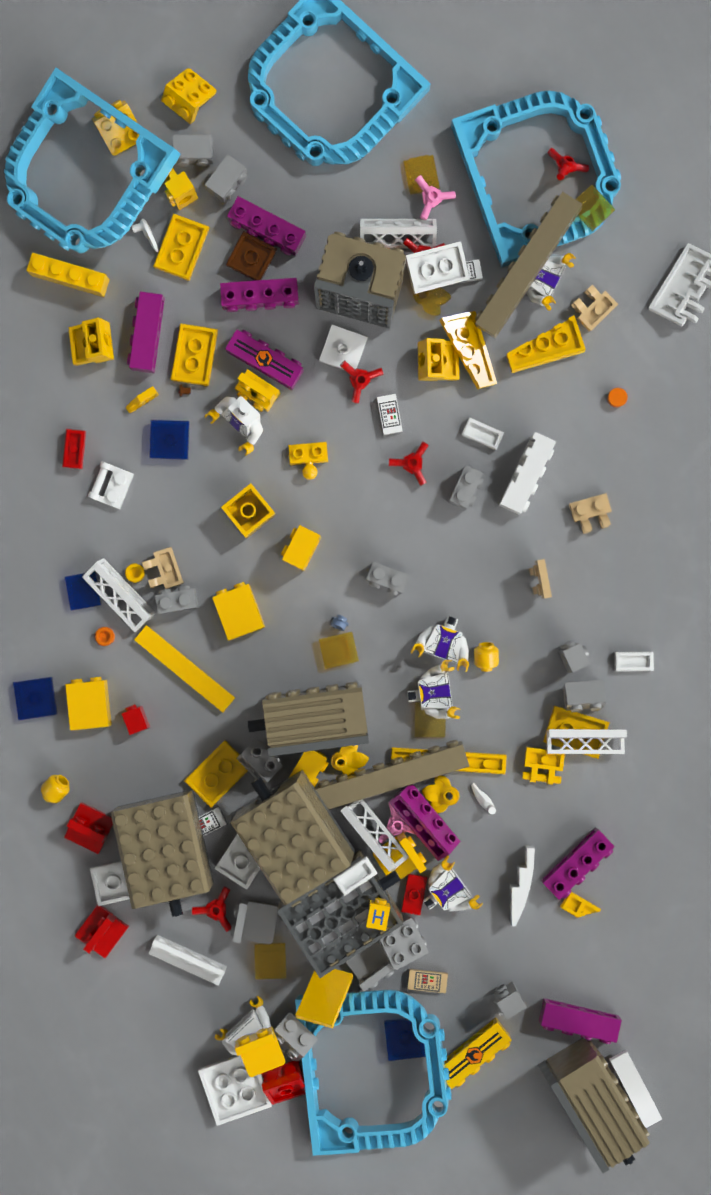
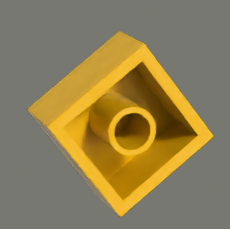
[221,483,276,539]
[281,525,321,571]

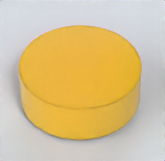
[125,563,145,583]

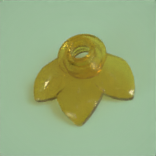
[413,288,451,316]

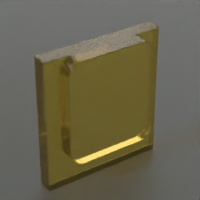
[403,155,440,195]
[575,185,615,231]
[319,632,359,669]
[415,702,446,737]
[254,943,286,979]

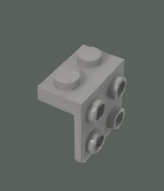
[230,899,278,944]
[380,915,429,970]
[346,941,394,991]
[274,1012,318,1061]

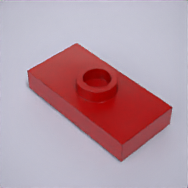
[62,429,86,469]
[401,873,427,915]

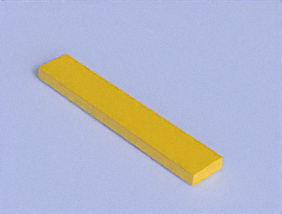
[134,625,235,713]
[391,747,507,774]

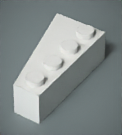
[499,432,556,515]

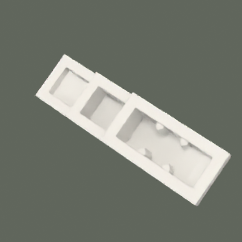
[510,846,535,926]
[609,1050,662,1128]

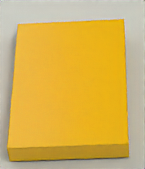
[153,213,210,281]
[171,323,218,387]
[543,705,610,759]
[184,740,248,808]
[295,969,353,1029]

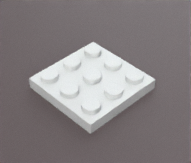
[198,1056,272,1126]

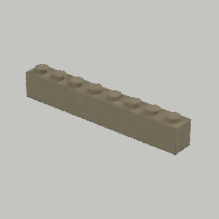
[475,191,582,339]
[315,740,469,809]

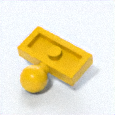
[288,442,328,480]

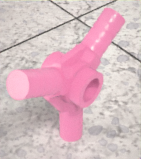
[415,175,456,220]
[378,802,416,844]

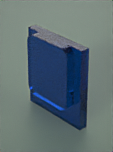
[65,571,101,611]

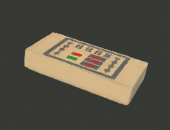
[407,969,448,993]

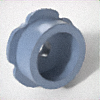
[330,615,349,631]

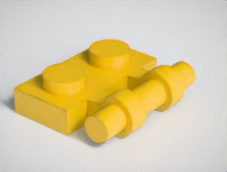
[522,747,565,785]

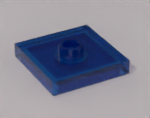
[149,420,190,460]
[13,677,58,720]
[384,1018,426,1061]

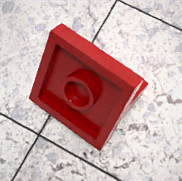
[64,802,113,854]
[75,905,129,959]
[262,1060,306,1105]

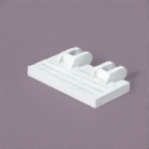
[649,243,711,327]

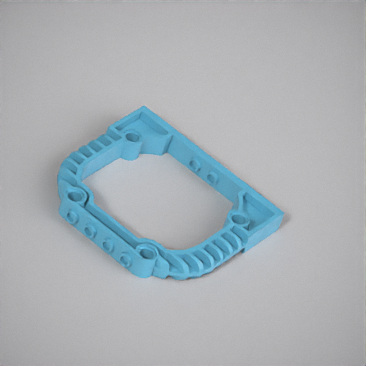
[248,0,431,166]
[4,67,181,253]
[451,90,621,268]
[295,990,452,1156]

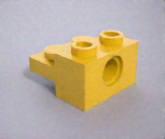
[164,168,198,211]
[68,317,114,366]
[418,338,459,381]
[235,369,280,412]

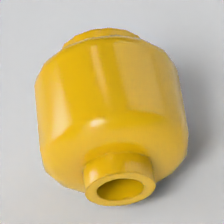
[474,642,499,672]
[41,775,70,803]

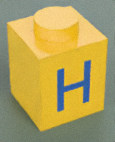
[366,898,390,931]

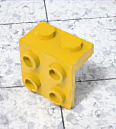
[161,68,217,124]
[91,100,139,156]
[373,832,427,879]
[235,1026,285,1077]

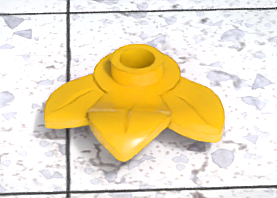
[331,745,369,776]
[422,775,460,813]

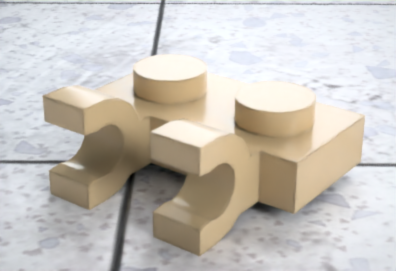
[570,284,618,332]
[569,493,612,534]
[142,547,184,589]
[529,559,552,599]

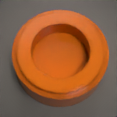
[607,388,628,408]
[95,627,115,646]

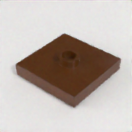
[226,231,277,281]

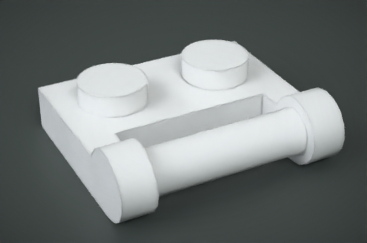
[87,461,134,509]

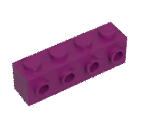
[227,196,306,256]
[220,278,299,312]
[389,784,461,861]
[541,827,615,900]

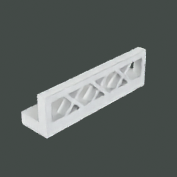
[360,219,437,248]
[82,558,156,632]
[546,729,627,754]
[341,799,409,872]
[149,935,227,986]

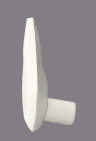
[132,218,158,252]
[471,783,496,814]

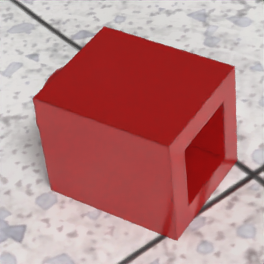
[122,704,150,735]

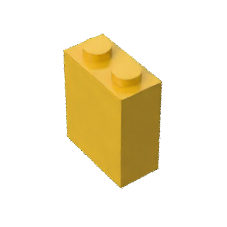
[212,582,265,641]
[65,677,112,731]

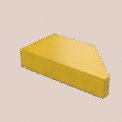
[125,386,159,413]
[560,892,601,918]

